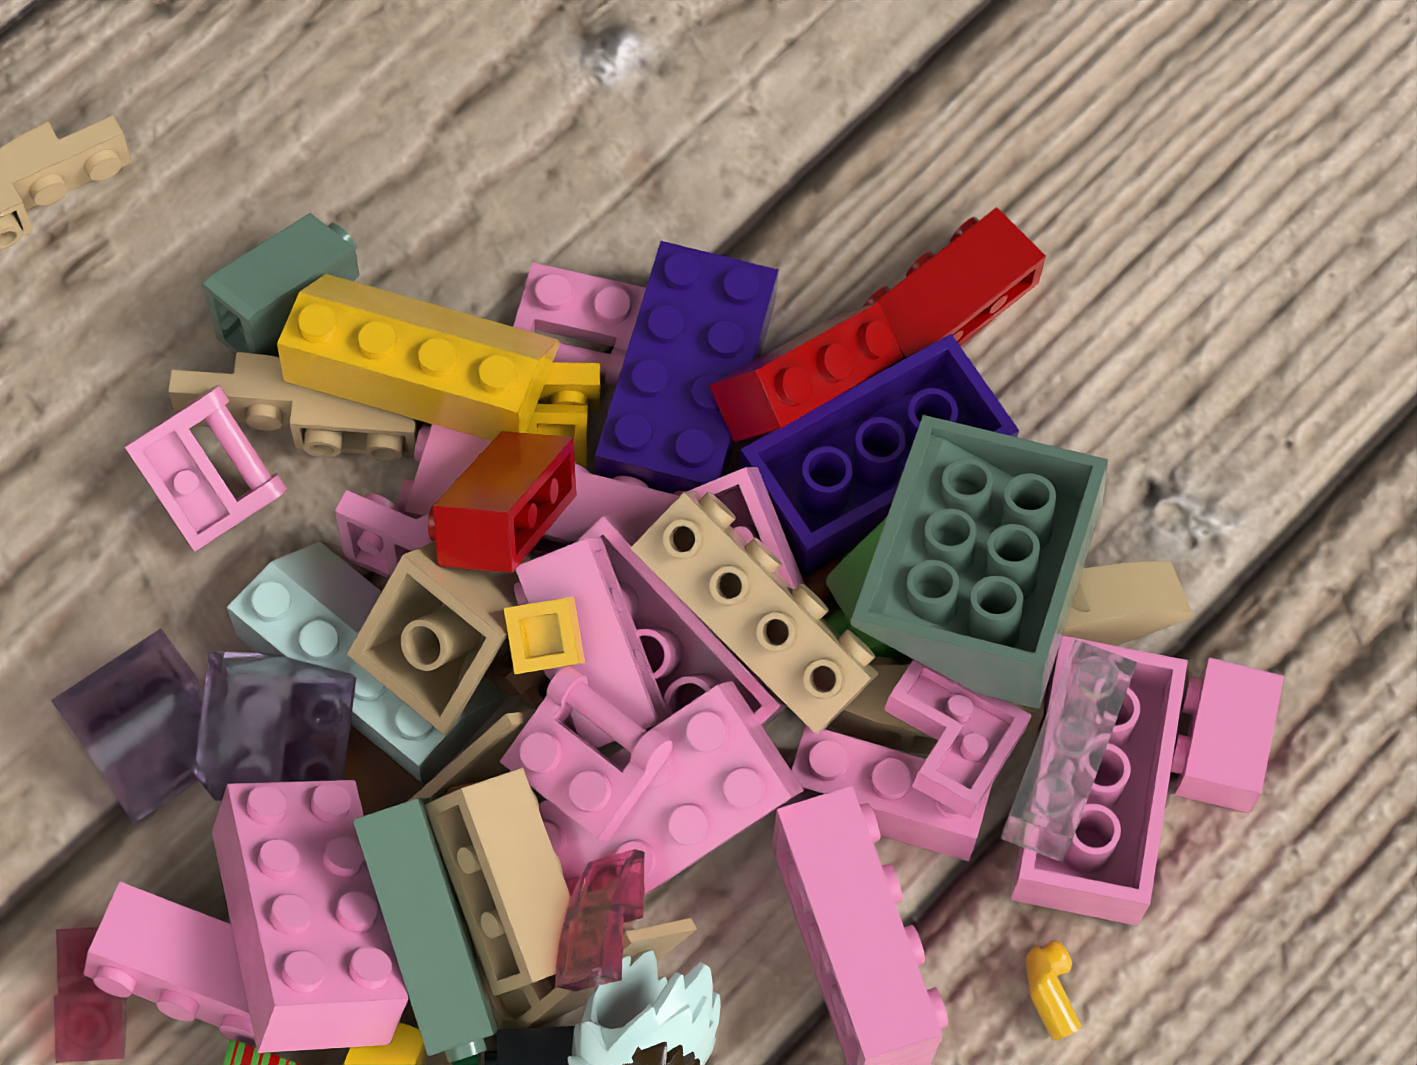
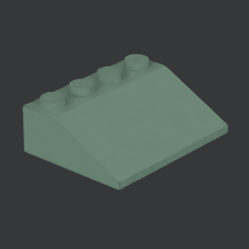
[851,415,1108,709]

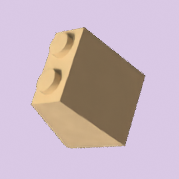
[347,541,530,735]

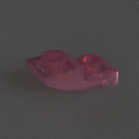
[555,849,645,991]
[54,927,127,1063]

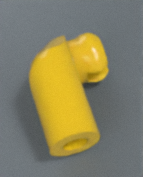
[1025,940,1082,1041]

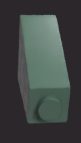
[202,213,360,357]

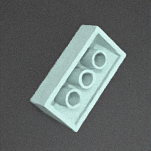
[227,541,507,786]

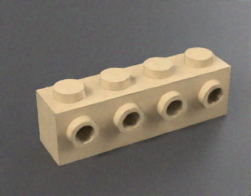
[630,491,879,734]

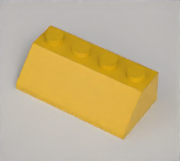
[277,274,559,441]

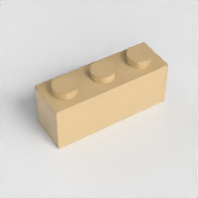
[424,768,593,996]

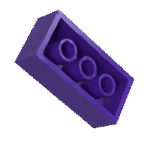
[595,241,779,494]
[739,334,1020,576]

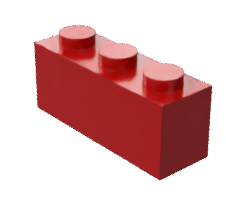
[862,207,1046,368]
[709,302,904,442]
[428,431,577,573]

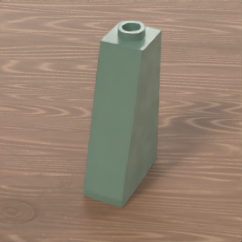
[353,798,498,1063]

